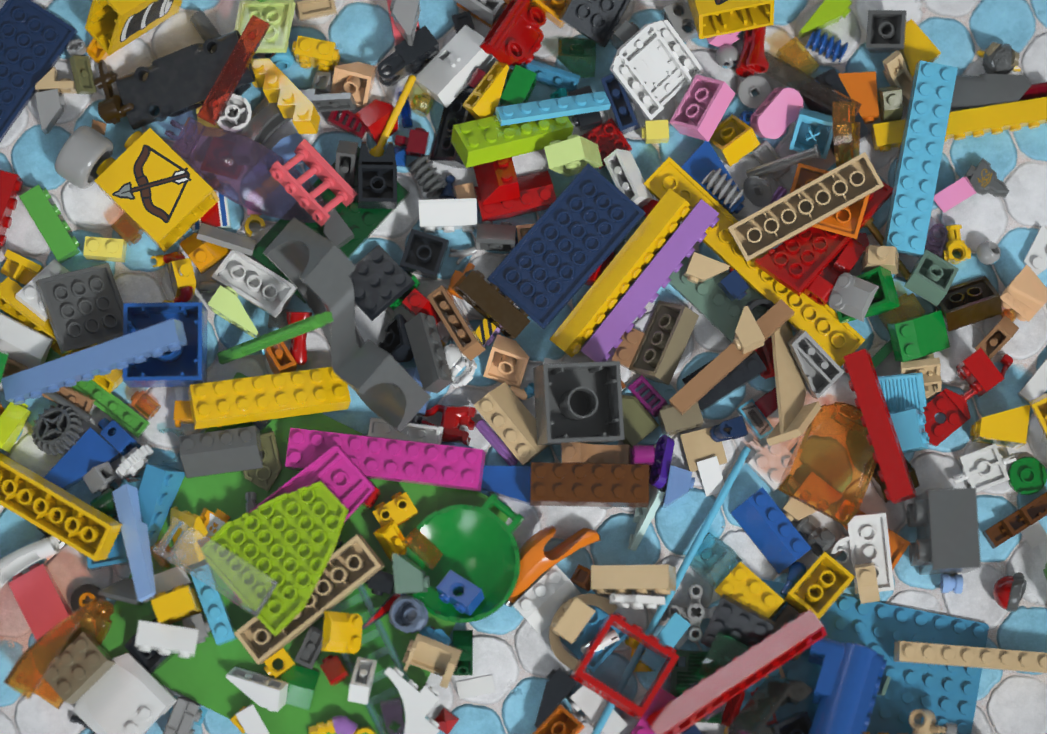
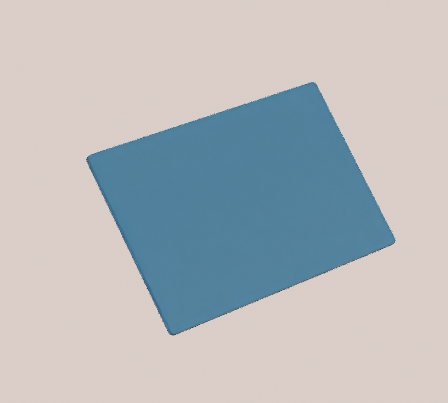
[732,579,989,734]

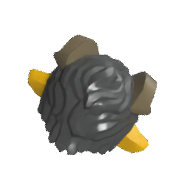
[977,42,1021,74]

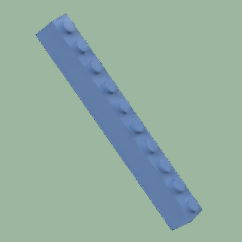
[1,318,187,405]

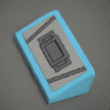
[737,399,774,441]

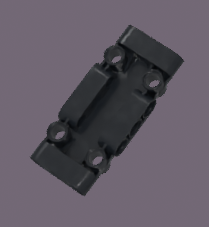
[116,30,256,130]

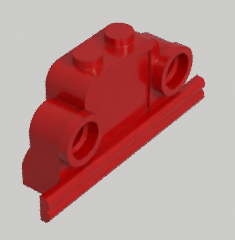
[480,0,546,66]

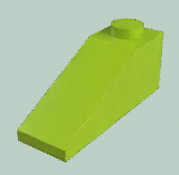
[798,0,852,39]

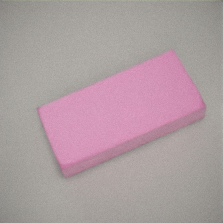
[934,177,976,213]

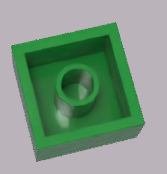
[500,65,537,106]

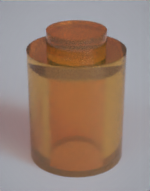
[130,390,161,420]

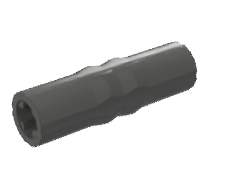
[190,11,221,52]

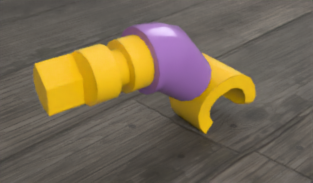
[308,715,377,734]

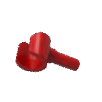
[1000,354,1013,382]

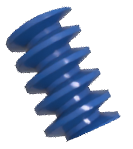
[805,28,848,63]

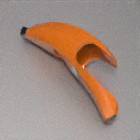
[505,525,601,607]

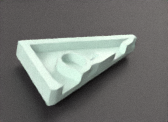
[628,476,665,551]

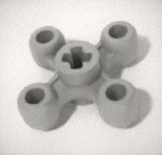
[666,584,717,642]

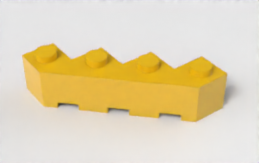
[250,58,320,134]

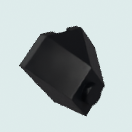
[378,314,414,363]

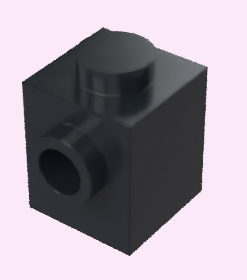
[365,571,394,596]

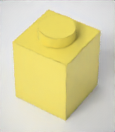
[641,120,669,144]

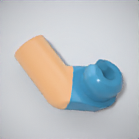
[510,383,535,400]

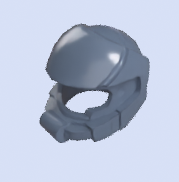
[389,594,428,633]

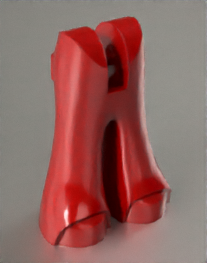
[735,26,769,78]
[286,312,312,365]

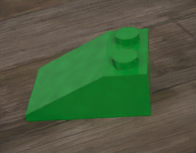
[836,266,900,323]
[887,310,950,362]

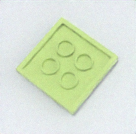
[234,0,296,53]

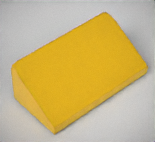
[374,520,408,561]

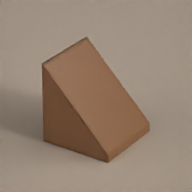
[91,120,106,135]

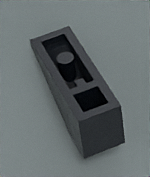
[534,668,577,728]

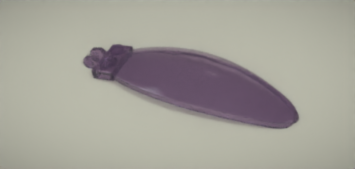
[164,117,326,223]

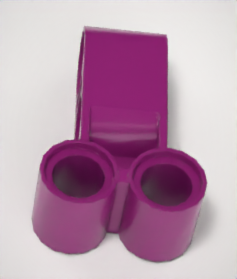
[630,445,655,469]

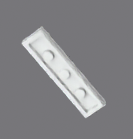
[368,418,443,445]

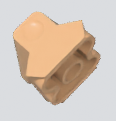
[1000,265,1047,322]

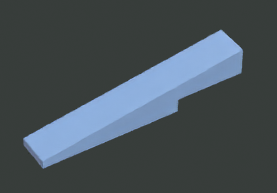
[112,484,156,602]

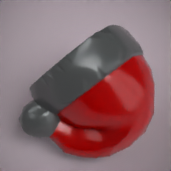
[993,572,1027,612]

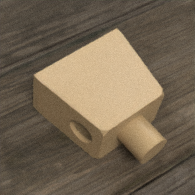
[862,245,899,275]

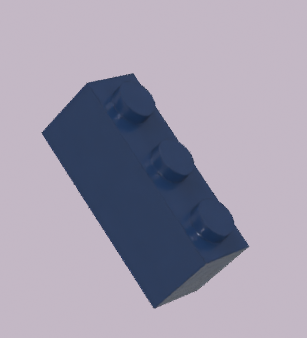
[601,74,641,135]

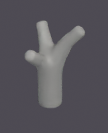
[449,246,477,265]

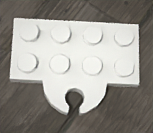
[831,512,894,594]

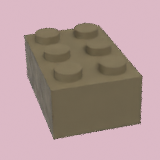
[40,632,116,704]

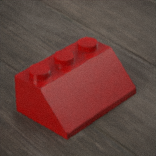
[473,157,520,205]

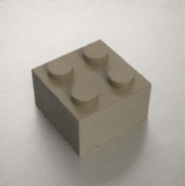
[657,402,704,436]

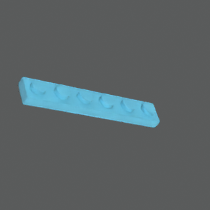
[495,91,611,126]

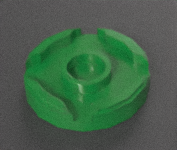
[1008,457,1047,496]

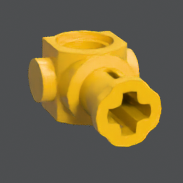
[942,224,971,265]

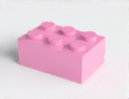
[669,74,735,142]

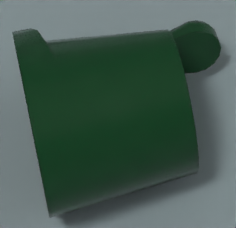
[90,486,118,518]

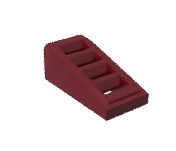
[327,110,366,139]

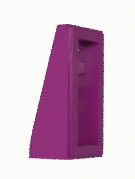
[627,375,668,418]

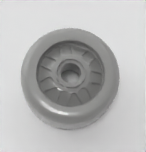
[55,126,114,189]

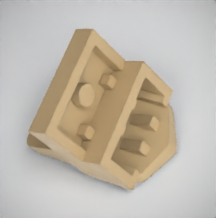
[900,353,942,401]

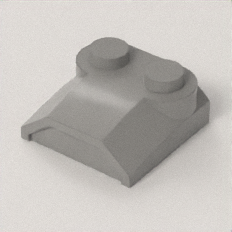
[829,272,879,322]

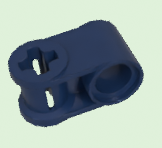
[710,416,748,442]

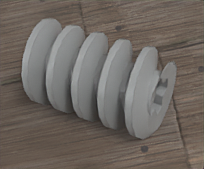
[701,168,744,209]

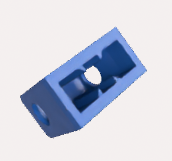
[98,418,142,456]

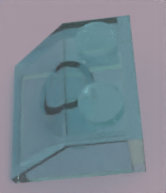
[689,532,742,589]

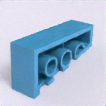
[138,464,185,546]

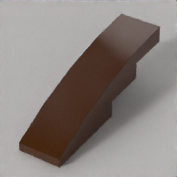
[982,492,1047,549]

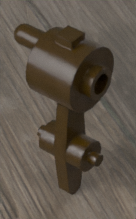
[94,60,134,124]

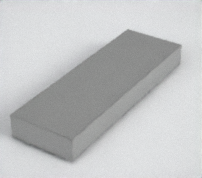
[196,223,257,256]

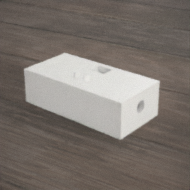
[415,25,494,108]

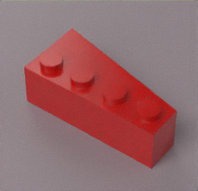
[0,170,23,250]

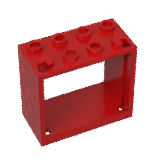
[569,613,680,719]

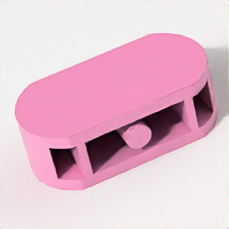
[750,87,803,139]

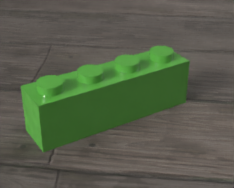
[19,185,80,264]

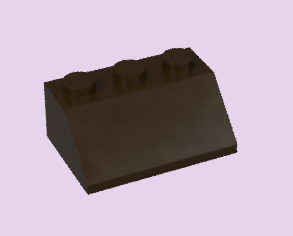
[936,275,1002,332]

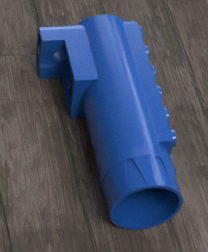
[808,637,887,734]

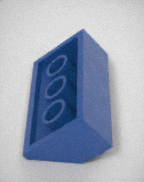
[730,487,812,574]

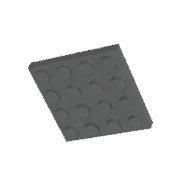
[36,263,124,354]

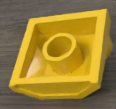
[321,611,363,654]

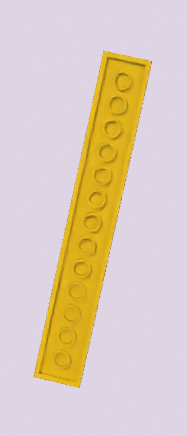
[643,157,865,367]

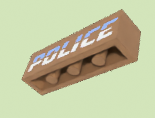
[427,285,486,361]

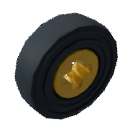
[70,584,106,619]

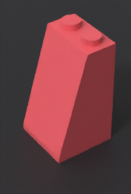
[8,563,79,646]

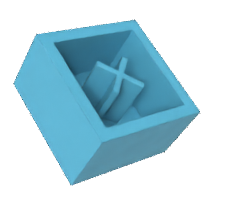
[789,107,837,159]

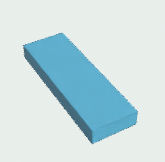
[639,612,691,671]

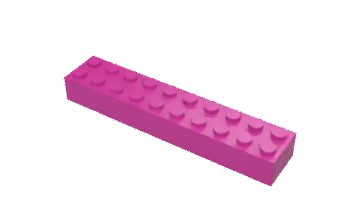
[285,428,486,491]

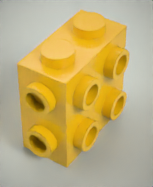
[292,35,340,72]

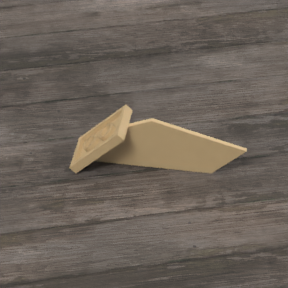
[766,321,822,446]

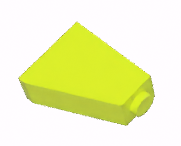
[0,402,32,453]

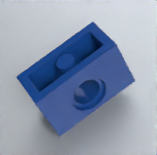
[436,570,484,616]

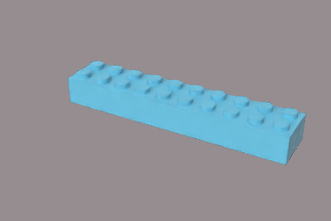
[883,60,958,257]

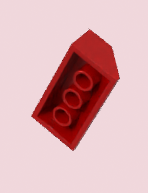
[474,170,556,222]

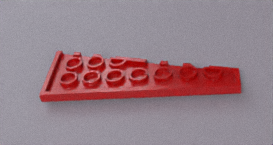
[754,181,893,296]

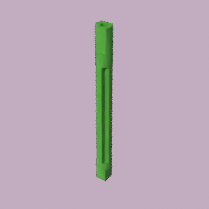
[217,312,333,365]

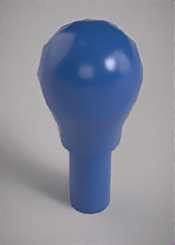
[780,562,806,597]

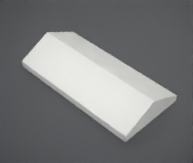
[211,250,296,318]
[0,313,53,368]

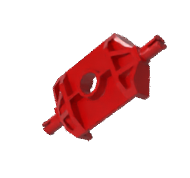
[922,387,976,447]

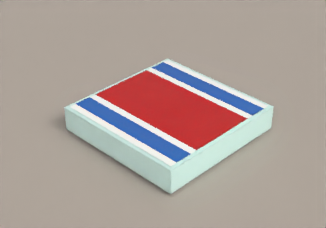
[192,189,231,233]

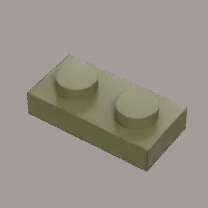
[69,55,97,94]

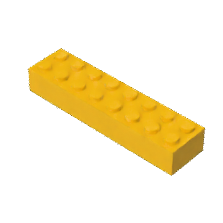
[188,367,351,430]
[0,452,123,561]

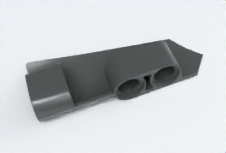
[950,74,1032,110]

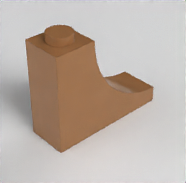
[561,442,631,464]

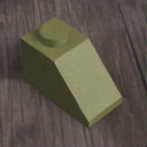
[878,86,903,123]

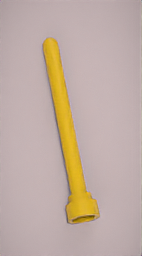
[369,75,416,157]

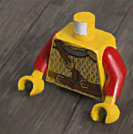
[151,252,196,303]

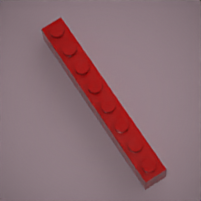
[843,349,917,504]

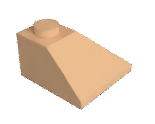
[330,62,377,109]
[483,334,530,388]

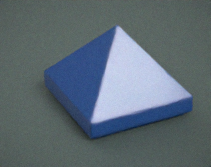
[394,147,407,167]

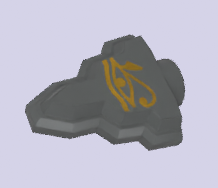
[964,158,1009,197]

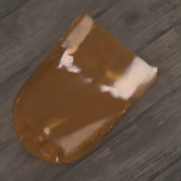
[777,402,876,526]
[4,598,114,709]

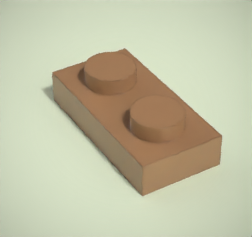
[611,328,645,369]

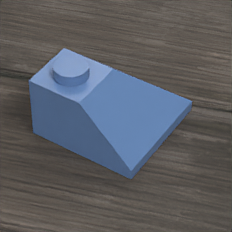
[661,466,695,508]

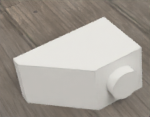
[348,657,377,705]

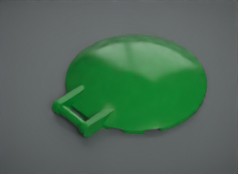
[406,493,524,623]

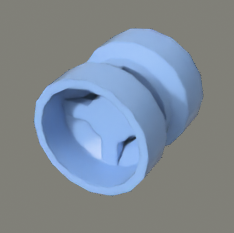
[940,574,963,594]

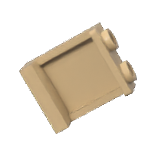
[402,634,462,688]

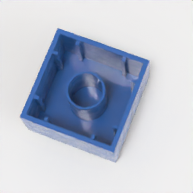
[123,302,207,388]

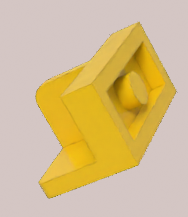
[0,249,44,285]

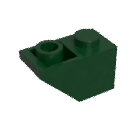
[453,630,473,675]

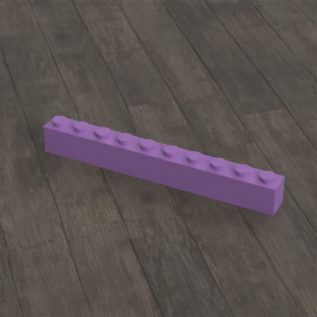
[580,199,719,362]

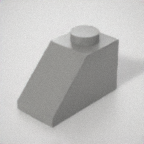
[35,89,66,134]

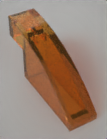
[832,102,860,167]

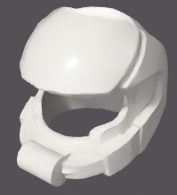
[443,344,477,388]

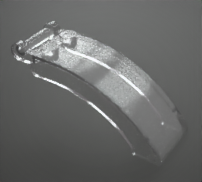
[152,517,278,616]

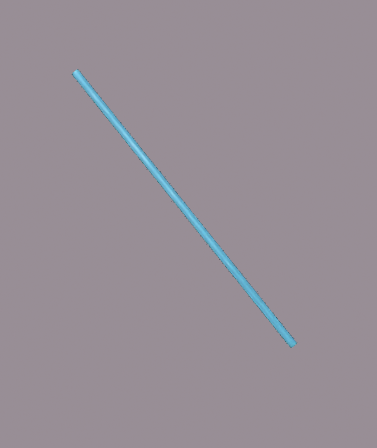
[591,446,751,734]

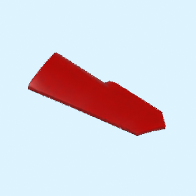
[803,233,870,306]

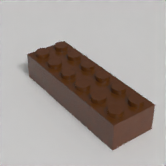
[530,462,649,508]

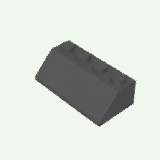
[178,426,263,478]

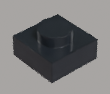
[452,11,475,34]

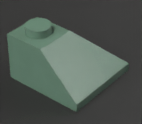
[392,553,430,594]

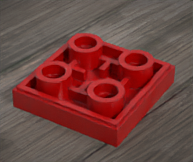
[581,118,632,170]

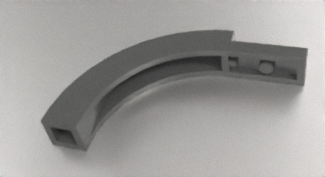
[232,88,356,166]

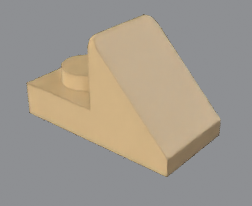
[35,67,77,93]

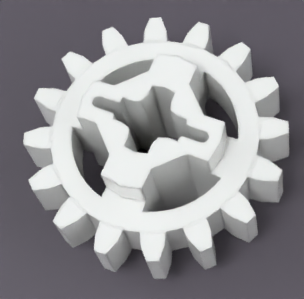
[115,444,154,479]

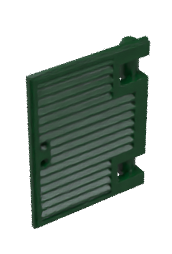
[670,650,724,724]

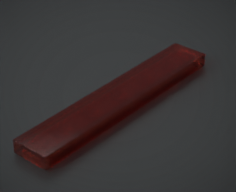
[197,15,270,126]

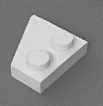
[1023,226,1047,275]

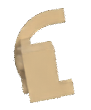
[549,594,617,671]

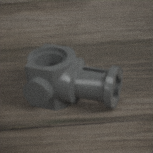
[796,517,836,557]

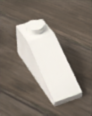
[226,666,288,712]

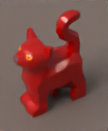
[421,405,477,446]

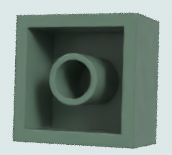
[904,249,959,306]

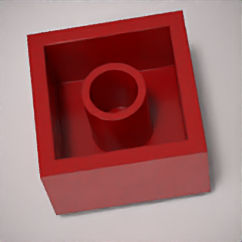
[956,348,1005,397]

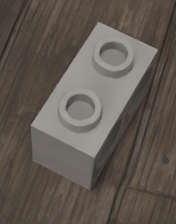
[662,0,698,43]

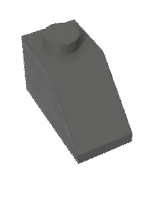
[335,140,358,187]
[323,208,354,249]

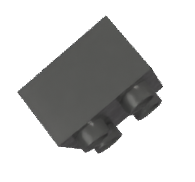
[533,361,624,446]
[906,488,981,575]

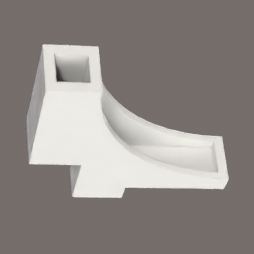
[384,667,440,734]

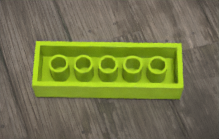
[451,115,574,168]

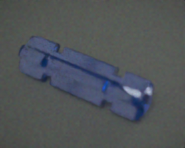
[398,91,413,128]

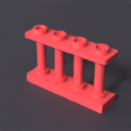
[269,139,358,226]

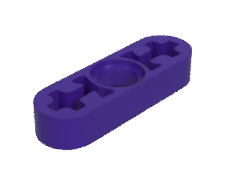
[649,435,675,489]

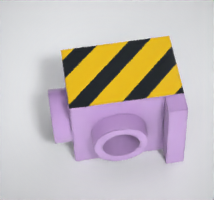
[475,318,500,347]

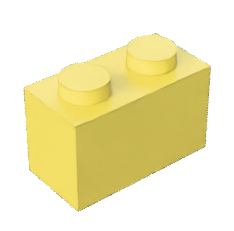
[83,236,127,262]

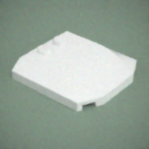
[610,20,704,121]
[74,653,177,734]

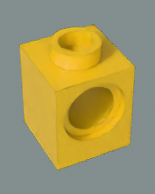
[264,648,296,678]

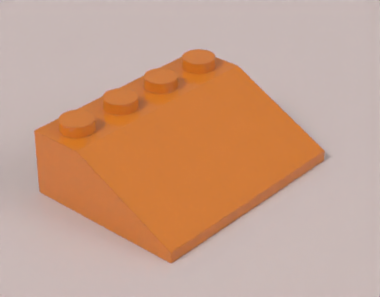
[789,163,870,239]

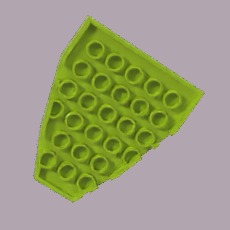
[201,481,348,636]

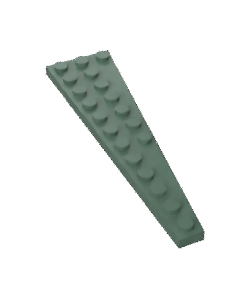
[624,216,768,343]

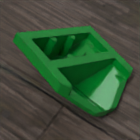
[280,665,321,710]

